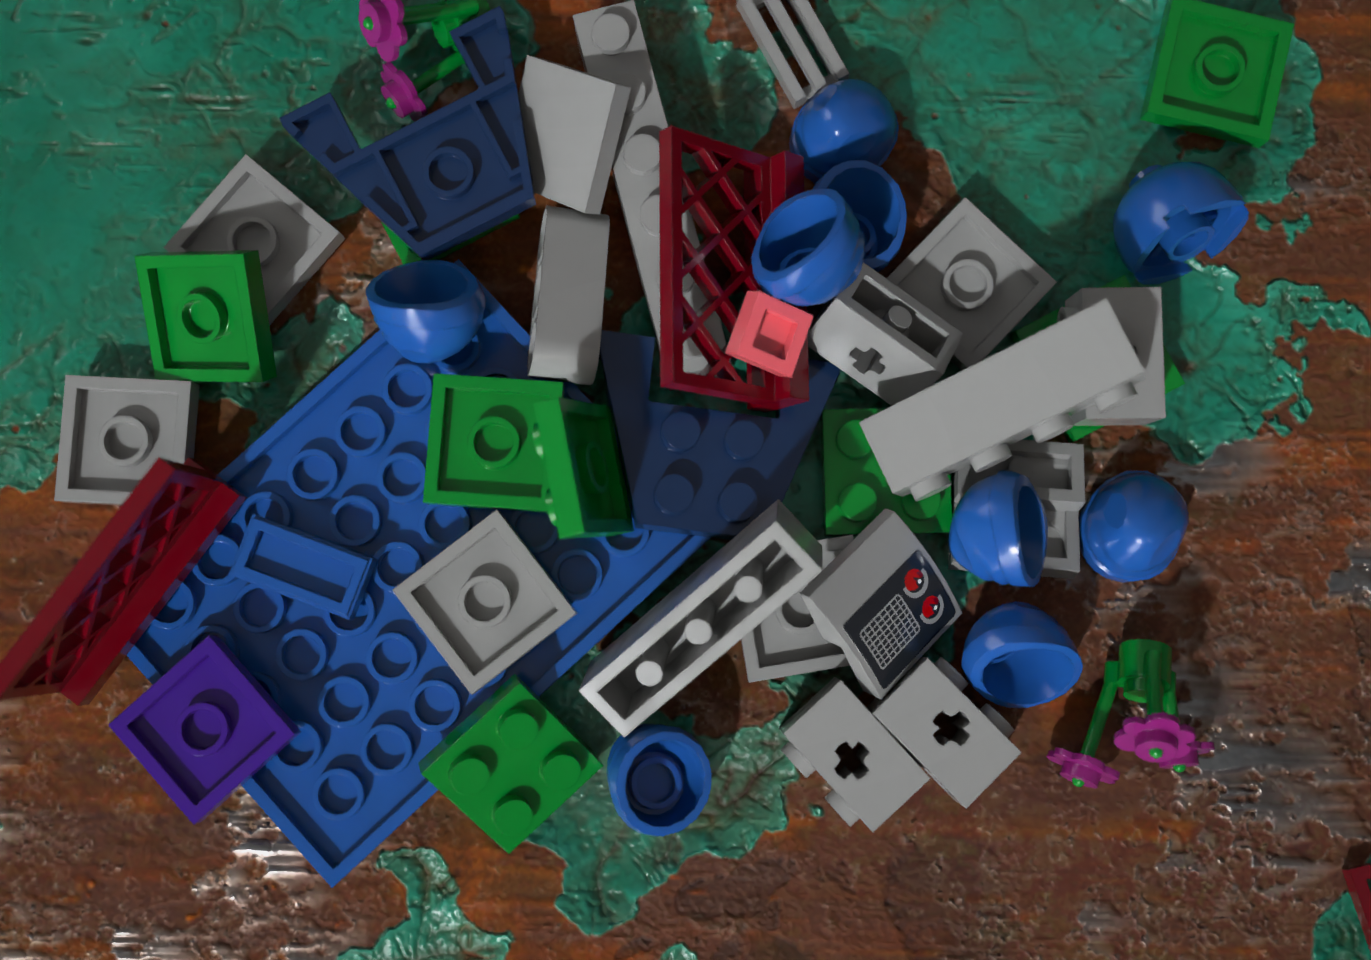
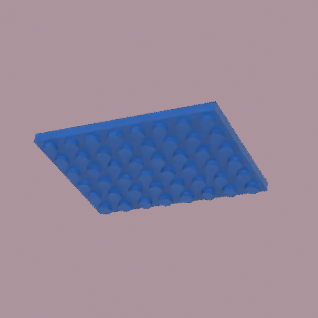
[127,259,711,888]

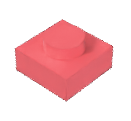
[725,291,813,378]

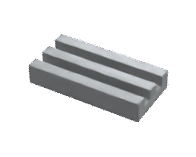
[736,0,849,109]

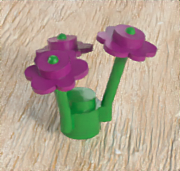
[359,0,491,122]
[1046,639,1215,789]

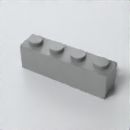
[859,298,1145,501]
[579,499,823,737]

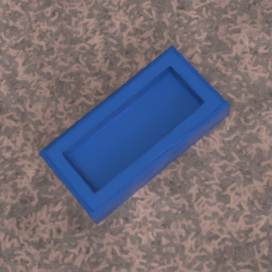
[229,514,378,620]

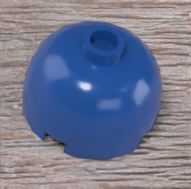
[1113,162,1249,285]

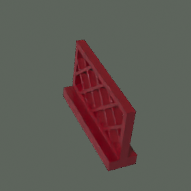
[659,125,809,413]
[0,457,247,706]

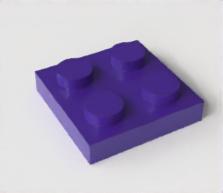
[108,635,301,825]

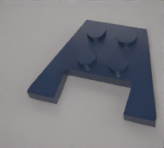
[279,6,536,260]
[599,330,840,540]

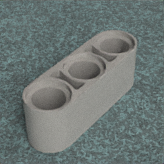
[527,205,610,385]

